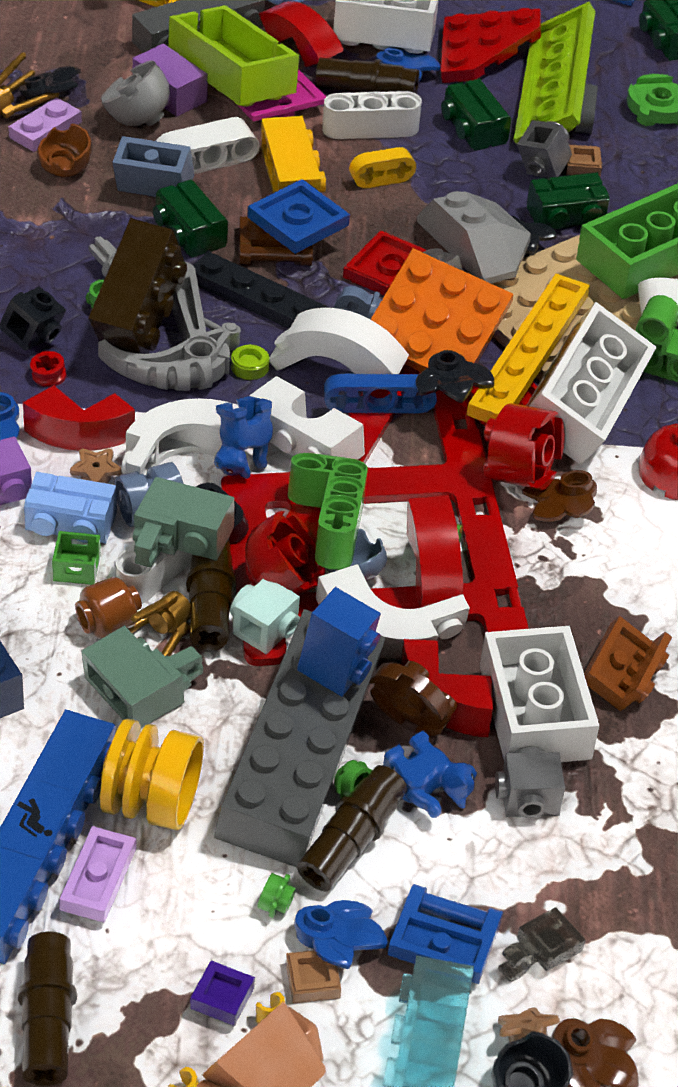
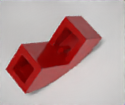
[259,1,344,67]
[23,385,135,451]
[406,495,463,608]
[401,639,493,738]

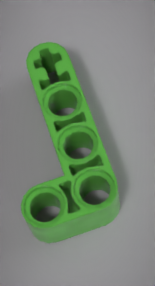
[635,295,678,382]
[288,453,368,570]

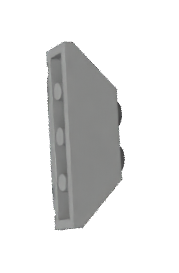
[417,191,531,283]

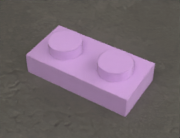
[8,97,82,152]
[59,826,136,923]

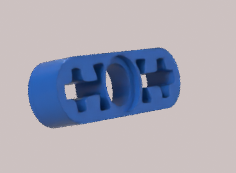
[324,374,437,413]

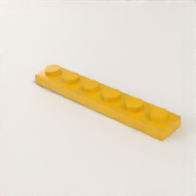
[467,273,590,423]

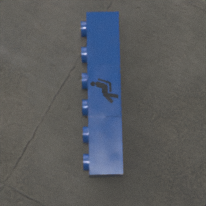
[0,709,116,964]

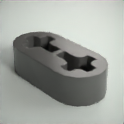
[575,83,598,134]

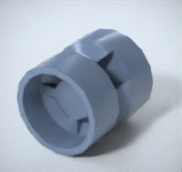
[114,462,184,527]

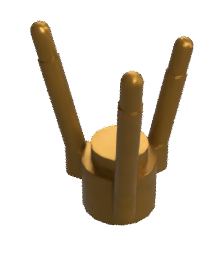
[0,52,60,119]
[128,591,191,656]

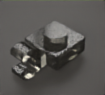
[498,907,586,982]

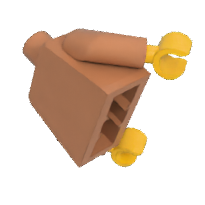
[168,992,326,1087]

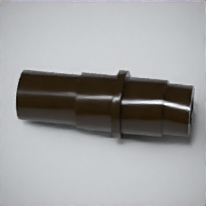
[316,57,420,94]
[186,540,236,651]
[297,765,408,892]
[18,931,77,1086]

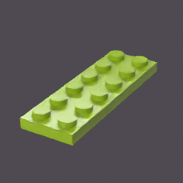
[514,1,595,144]

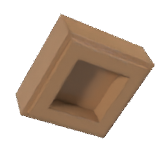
[566,145,602,176]
[286,950,341,1003]

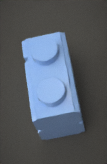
[24,472,117,544]

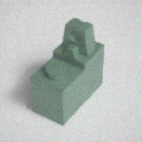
[132,477,235,568]
[81,626,203,728]

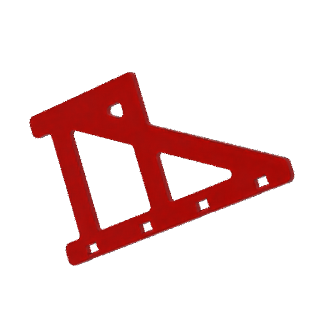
[221,364,529,666]

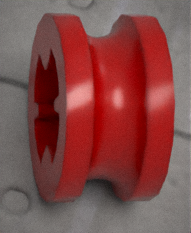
[30,351,67,387]

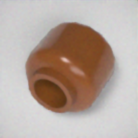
[75,577,142,639]

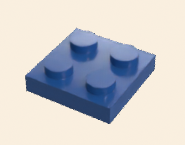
[247,179,350,254]

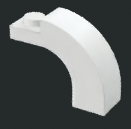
[269,308,409,374]
[121,398,239,475]
[315,564,470,660]

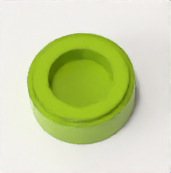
[231,345,269,380]

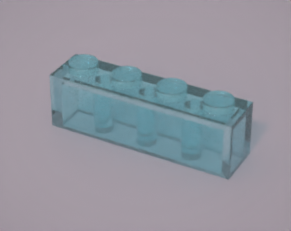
[383,955,474,1087]

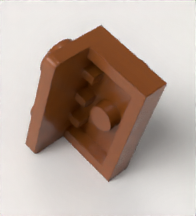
[584,616,672,712]

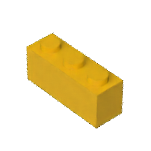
[261,116,326,193]

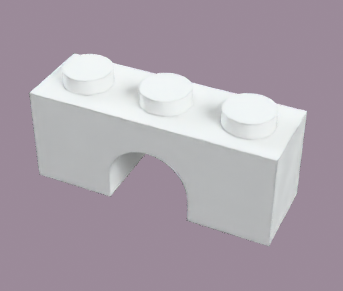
[249,376,365,460]

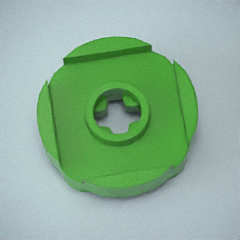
[627,74,678,126]

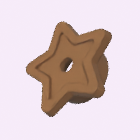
[70,448,122,484]
[498,1007,560,1042]

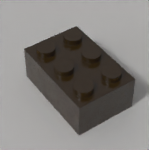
[88,218,187,354]

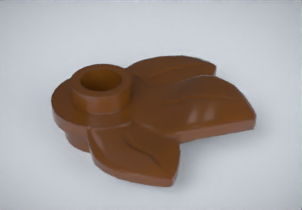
[522,470,597,522]
[551,1018,639,1087]

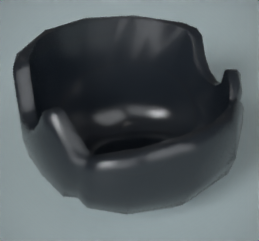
[491,1032,573,1087]

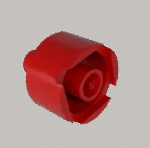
[484,403,565,490]

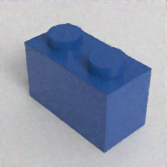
[297,587,381,697]

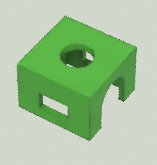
[52,531,101,585]

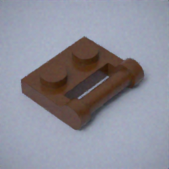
[239,216,313,266]

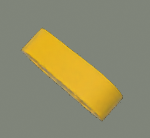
[349,147,417,188]

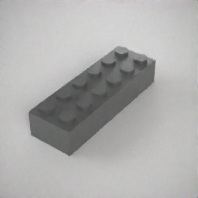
[214,609,386,868]

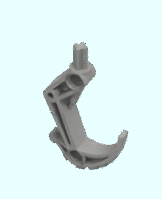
[88,236,241,391]

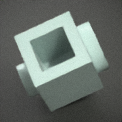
[230,579,300,654]

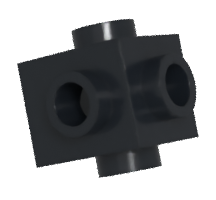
[0,286,66,351]

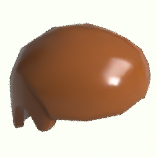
[37,123,92,177]

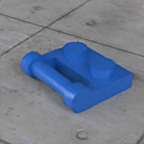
[388,884,503,984]

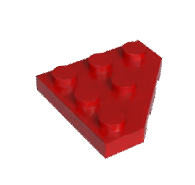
[441,8,541,83]

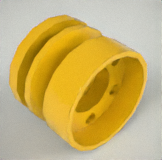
[100,718,204,831]

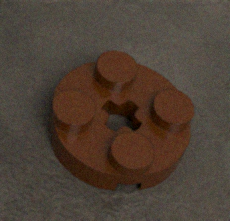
[369,661,457,736]

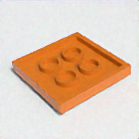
[370,248,514,372]

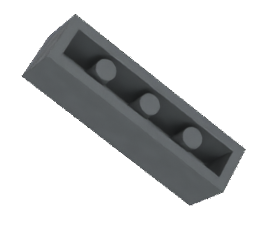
[132,0,265,53]

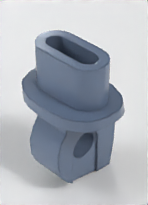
[333,286,382,319]

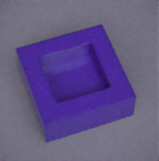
[190,960,255,1026]

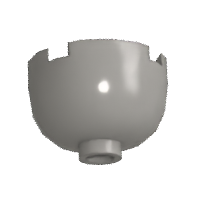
[101,60,170,126]

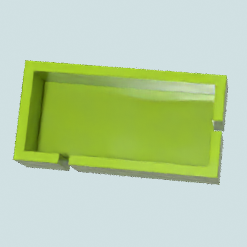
[168,5,299,106]

